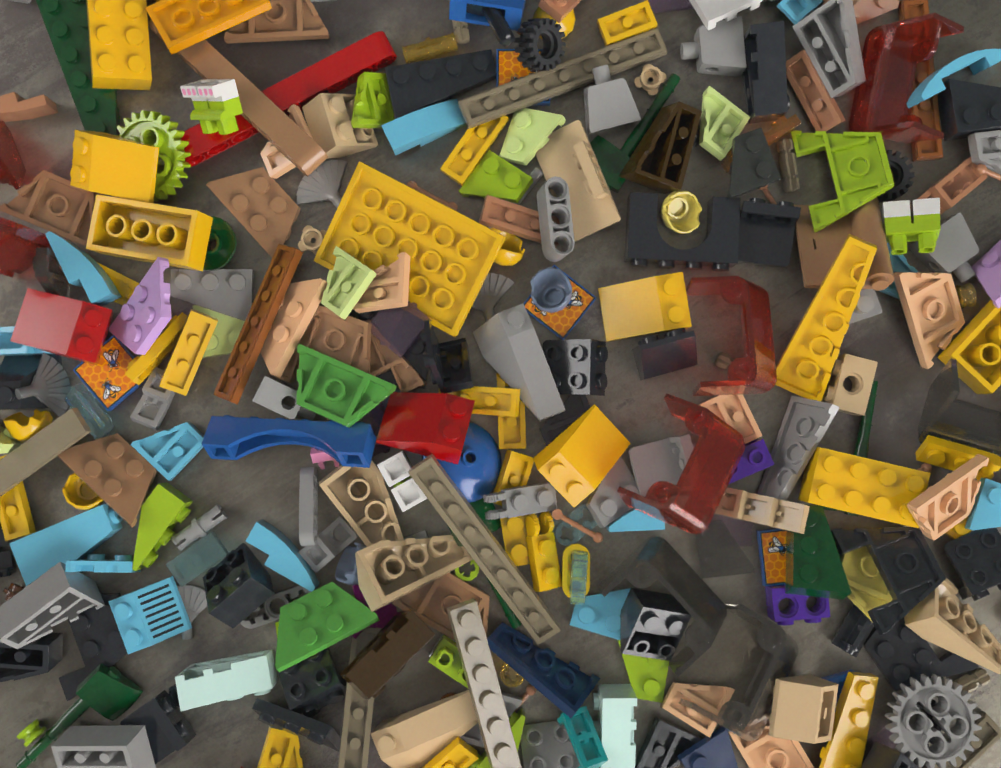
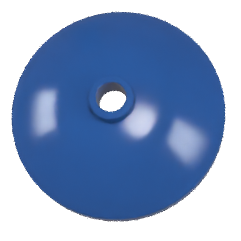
[422,422,502,503]

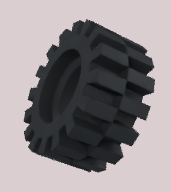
[514,18,566,71]
[878,150,915,203]

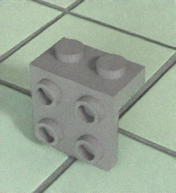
[628,434,704,501]
[521,721,580,768]

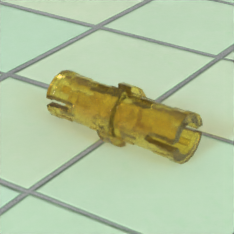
[401,32,458,64]

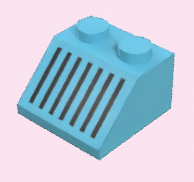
[109,576,192,654]

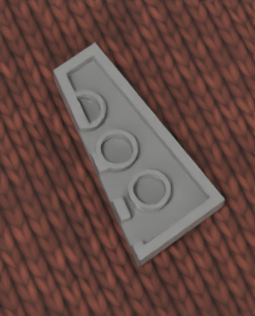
[757,396,840,501]

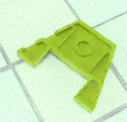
[791,130,894,232]

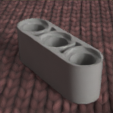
[537,176,575,262]

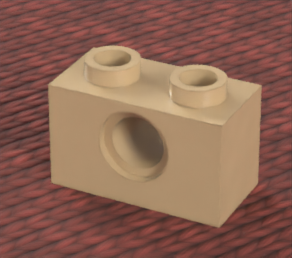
[823,354,878,416]

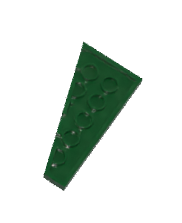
[36,0,120,136]

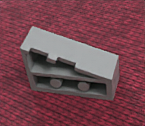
[793,0,866,98]
[0,562,105,649]
[51,725,156,768]

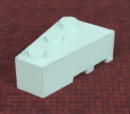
[175,649,278,711]
[592,684,637,768]

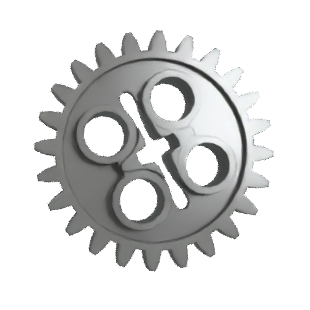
[885,674,982,768]

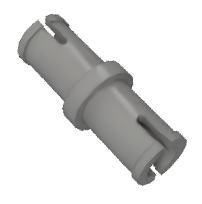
[171,504,228,551]

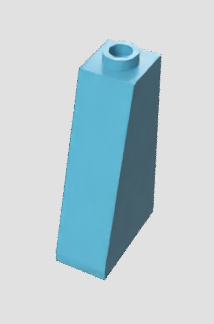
[9,504,123,586]

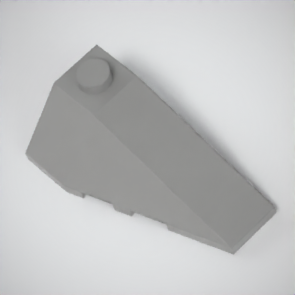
[473,304,565,421]

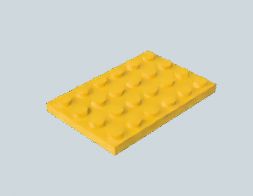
[313,161,506,337]

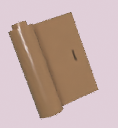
[794,197,894,291]

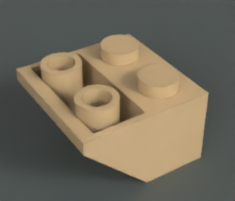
[302,93,378,159]
[768,674,839,744]

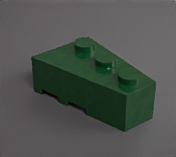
[785,504,852,600]

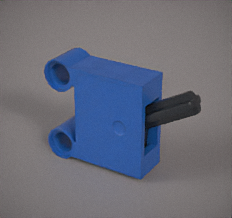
[449,0,526,47]

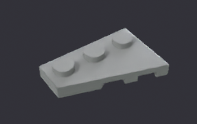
[170,269,255,321]

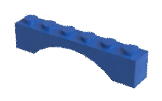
[201,415,376,468]

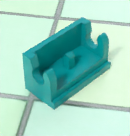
[557,706,608,768]

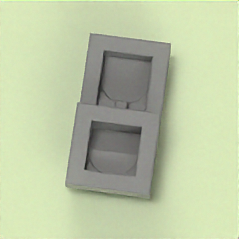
[130,367,176,431]
[298,515,358,573]

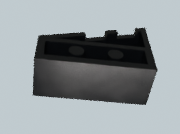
[937,79,1001,141]
[0,632,63,682]

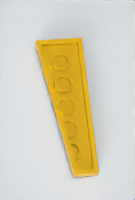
[769,234,877,401]
[819,671,879,768]

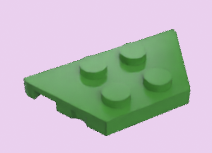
[296,344,397,428]
[275,582,380,673]

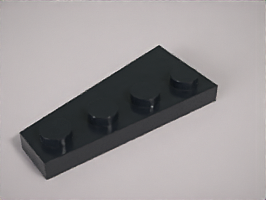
[385,49,497,119]

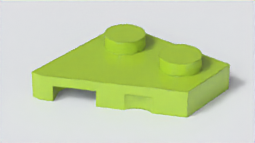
[351,72,395,129]
[459,150,534,203]
[617,640,669,703]

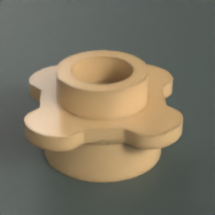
[634,64,667,96]
[298,225,327,255]

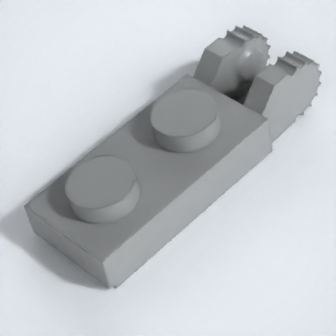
[483,482,557,520]

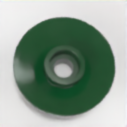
[203,216,236,271]

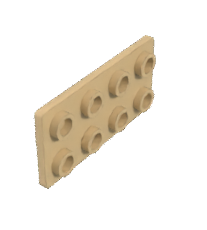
[535,120,621,242]

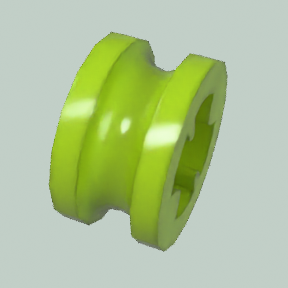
[455,559,479,581]
[17,719,47,747]

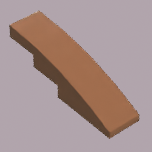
[0,92,58,122]
[910,156,988,223]

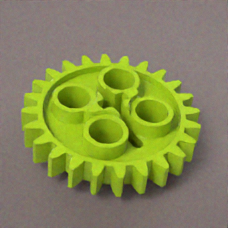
[115,110,191,202]

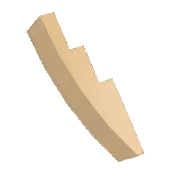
[691,482,810,534]

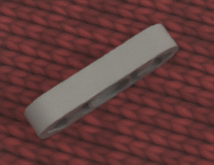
[299,467,318,546]
[240,585,311,629]

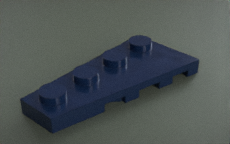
[487,622,601,718]
[678,726,738,768]

